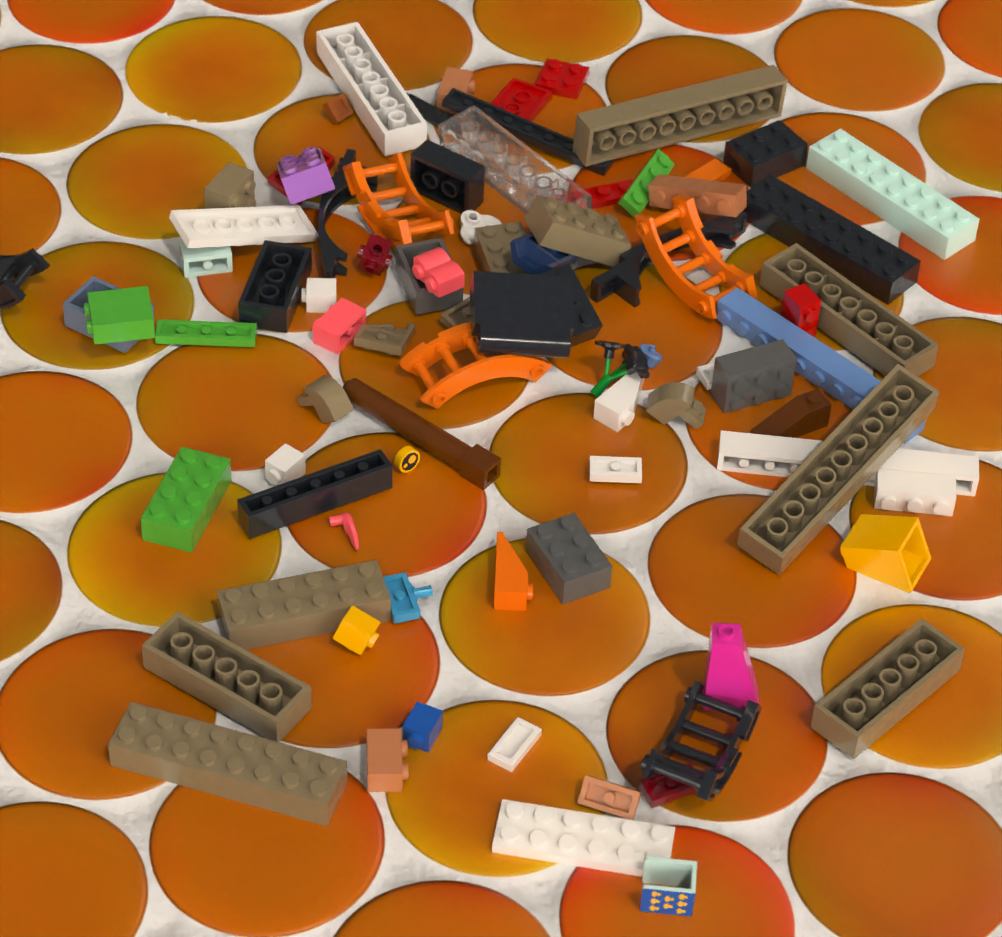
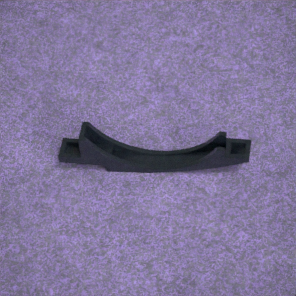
[318,149,378,278]
[590,212,748,308]

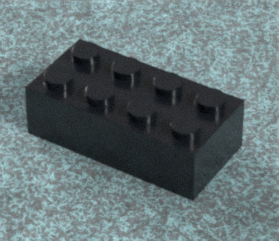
[238,240,312,333]

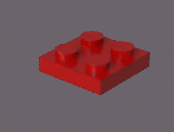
[535,58,590,100]

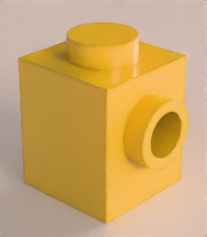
[332,605,381,655]

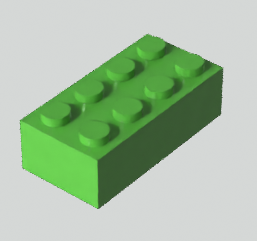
[141,446,232,553]

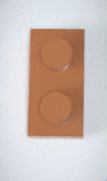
[577,774,642,820]

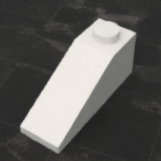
[593,372,644,432]

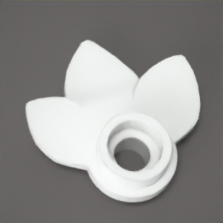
[460,210,502,245]

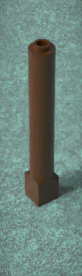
[342,378,501,490]

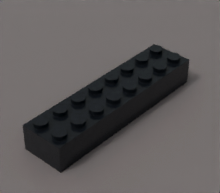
[742,175,921,305]

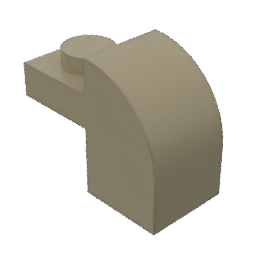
[296,375,354,423]
[646,382,706,430]

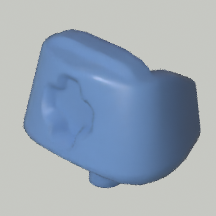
[639,344,663,368]

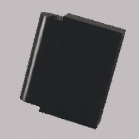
[470,271,575,358]

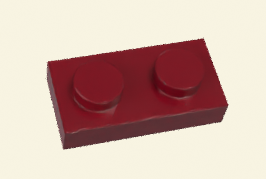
[639,762,697,808]

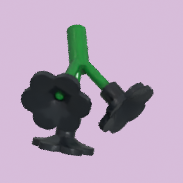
[590,340,650,398]

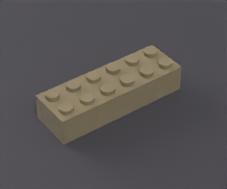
[217,560,391,650]
[142,611,312,742]
[811,618,965,759]

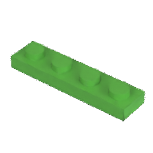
[618,149,675,218]
[155,319,257,347]

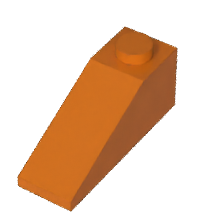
[494,532,533,611]

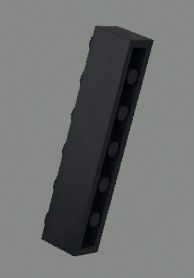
[237,449,393,539]

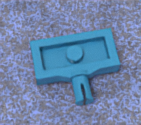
[383,572,433,624]

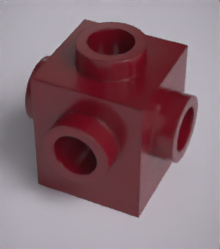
[356,233,393,276]

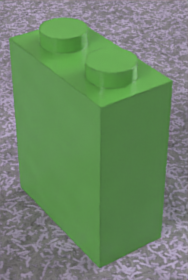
[83,286,155,345]

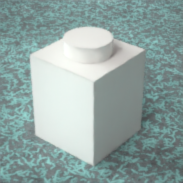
[302,278,337,313]
[265,443,306,485]

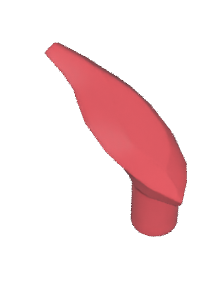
[329,512,359,551]

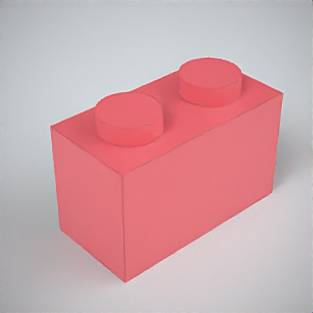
[312,298,366,355]

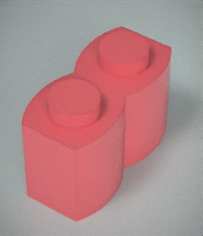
[412,247,465,298]

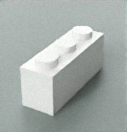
[874,468,956,516]

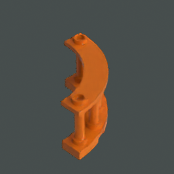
[342,153,455,246]
[634,194,758,320]
[399,322,553,409]

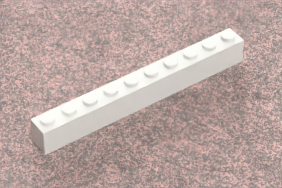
[717,430,979,496]

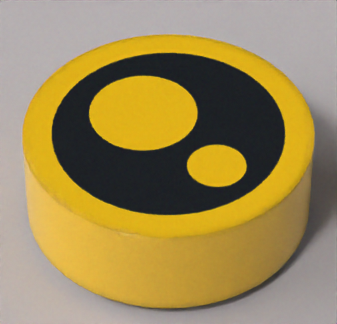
[394,446,420,473]

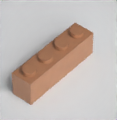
[648,174,747,217]

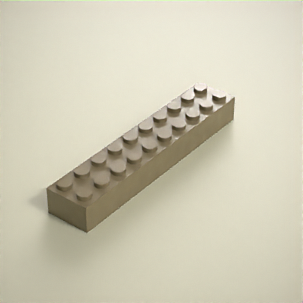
[572,65,788,167]
[737,364,940,575]

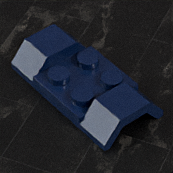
[510,232,581,274]

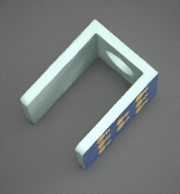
[640,856,697,917]

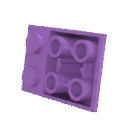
[276,147,335,205]

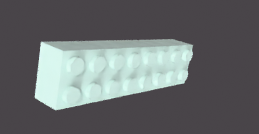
[806,128,979,260]

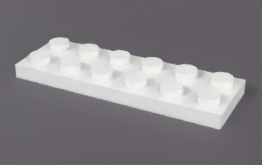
[169,205,318,248]
[492,799,675,877]

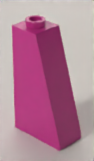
[703,622,759,711]

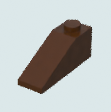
[750,389,832,438]

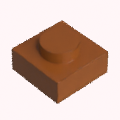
[323,93,354,125]

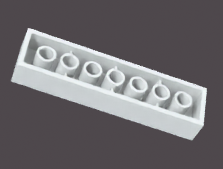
[316,22,427,156]

